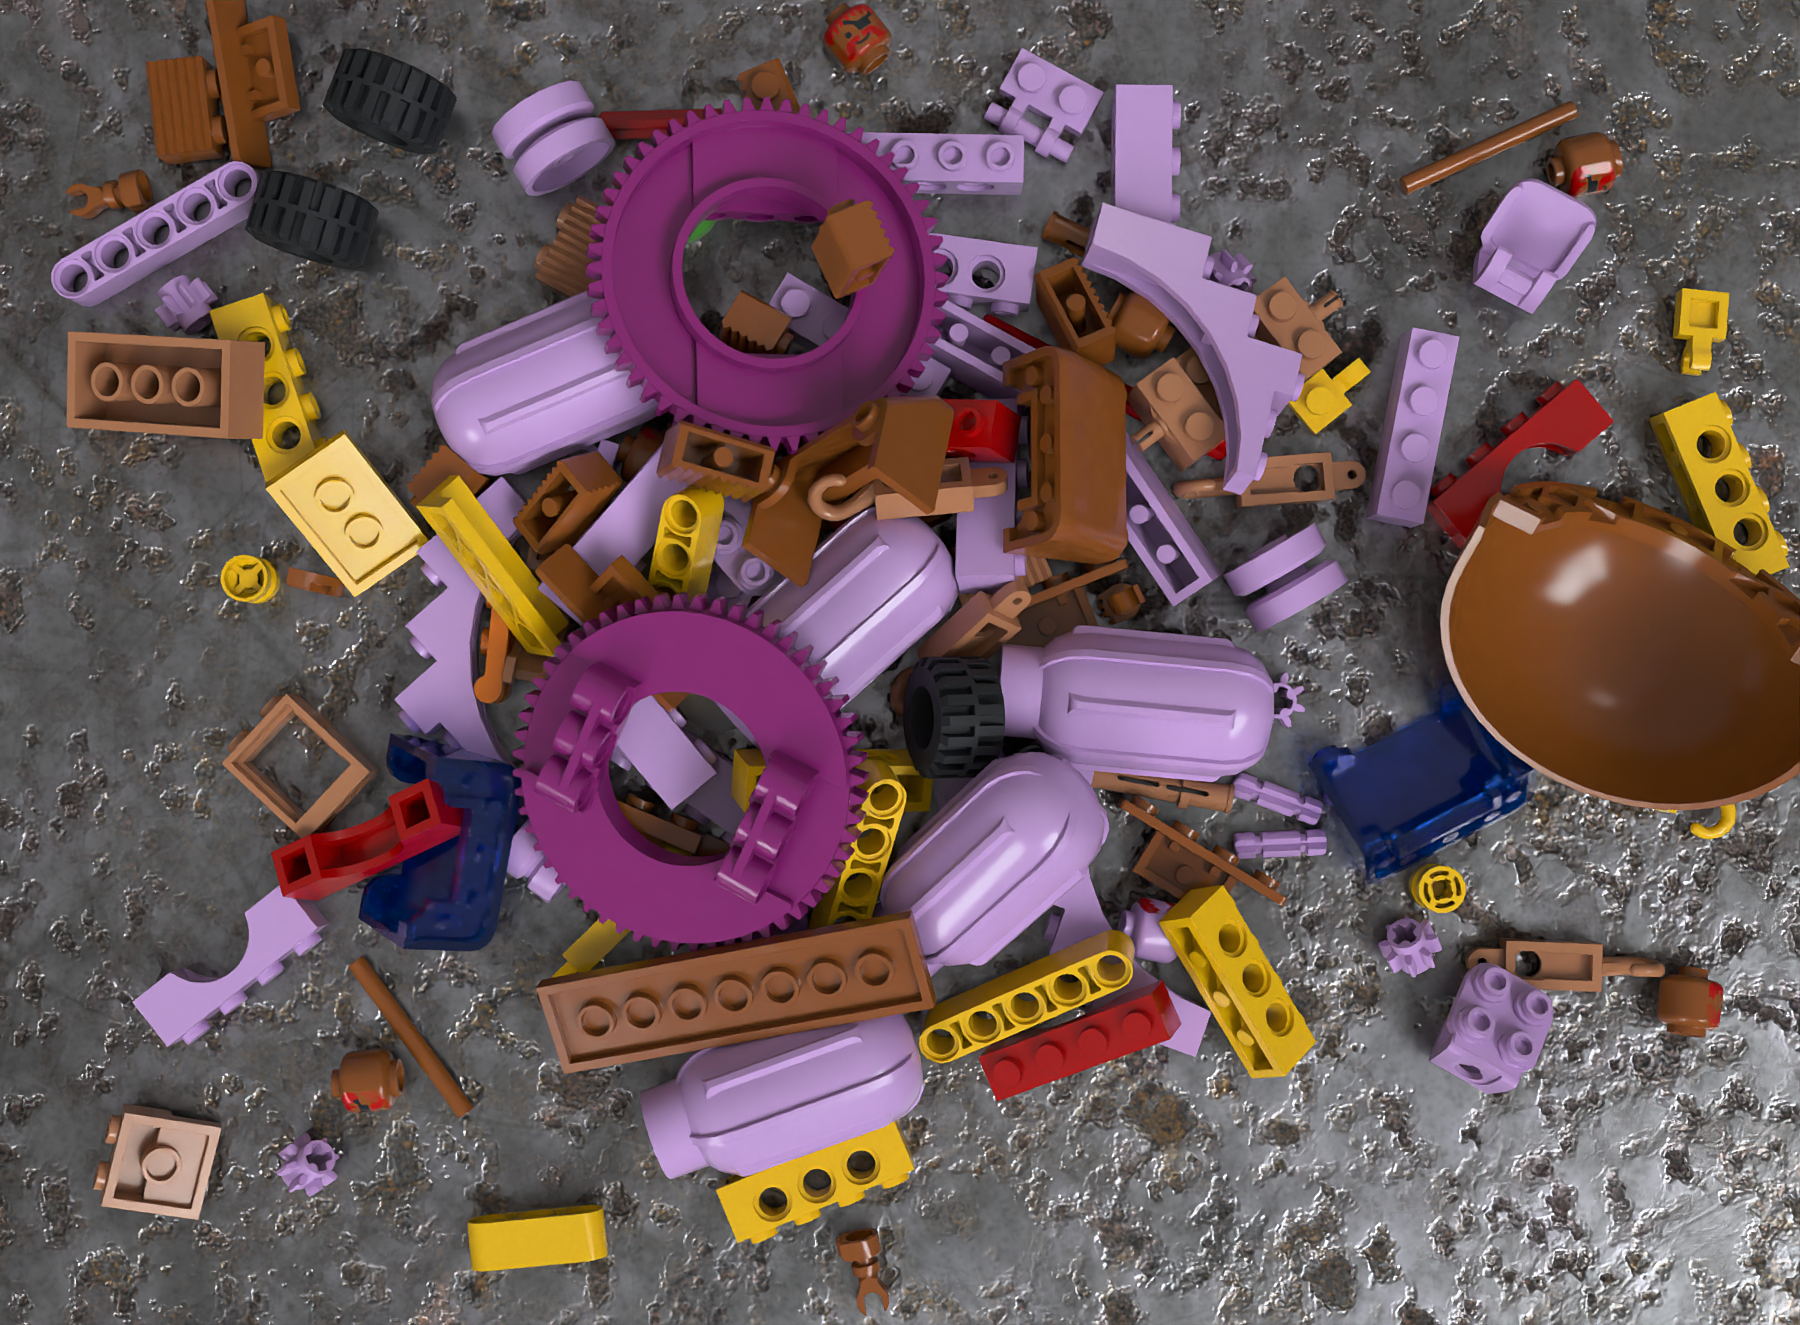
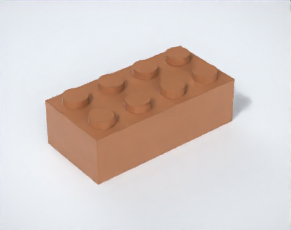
[66,331,265,439]

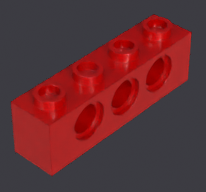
[943,399,1021,464]

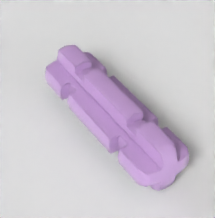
[1232,772,1323,825]
[1233,829,1327,859]

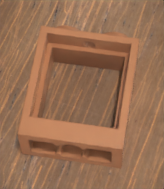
[221,694,380,838]

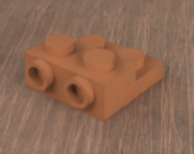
[93,1103,221,1220]

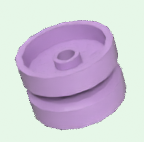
[491,80,616,196]
[1223,523,1349,633]

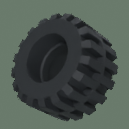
[323,48,457,154]
[245,171,379,269]
[903,656,1005,779]

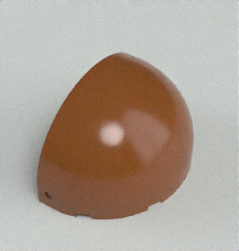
[1440,481,1800,810]

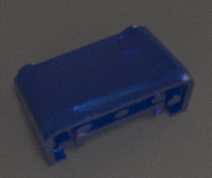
[1307,681,1537,884]
[358,733,522,952]

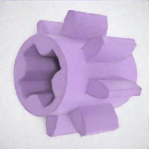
[1209,249,1257,293]
[155,275,218,334]
[1273,672,1305,728]
[1378,916,1442,977]
[276,1133,340,1197]

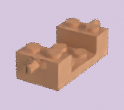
[1127,276,1343,472]

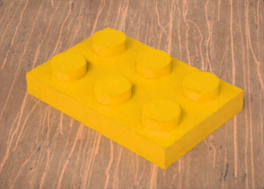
[265,429,431,597]

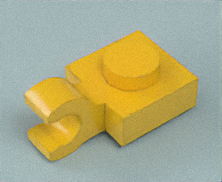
[1673,288,1729,376]
[1287,358,1371,436]

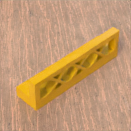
[416,475,569,657]

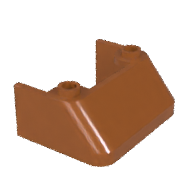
[741,395,954,587]

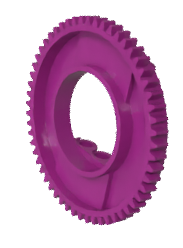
[586,97,949,455]
[513,592,869,952]

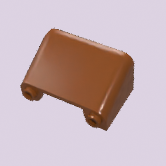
[1003,346,1128,564]

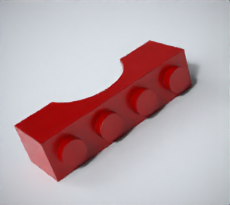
[1426,378,1615,548]
[271,778,472,901]
[978,980,1182,1101]

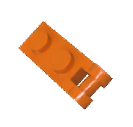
[474,599,516,704]

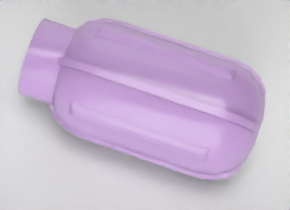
[430,290,658,476]
[714,504,960,750]
[998,625,1274,782]
[872,752,1109,977]
[640,1014,924,1179]

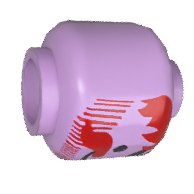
[1118,897,1178,963]

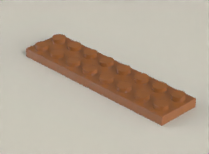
[536,910,937,1074]

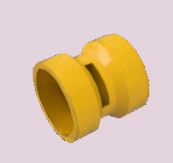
[220,554,281,604]
[1408,863,1466,913]

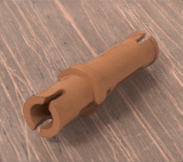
[1091,771,1235,814]

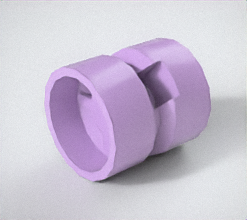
[496,819,566,904]

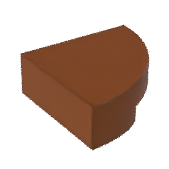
[285,567,345,598]

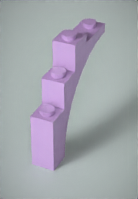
[1081,203,1305,495]
[394,476,528,793]
[1042,769,1211,1057]

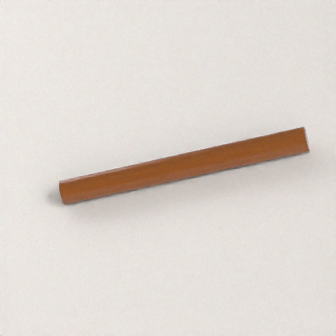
[1399,101,1578,195]
[348,956,474,1119]

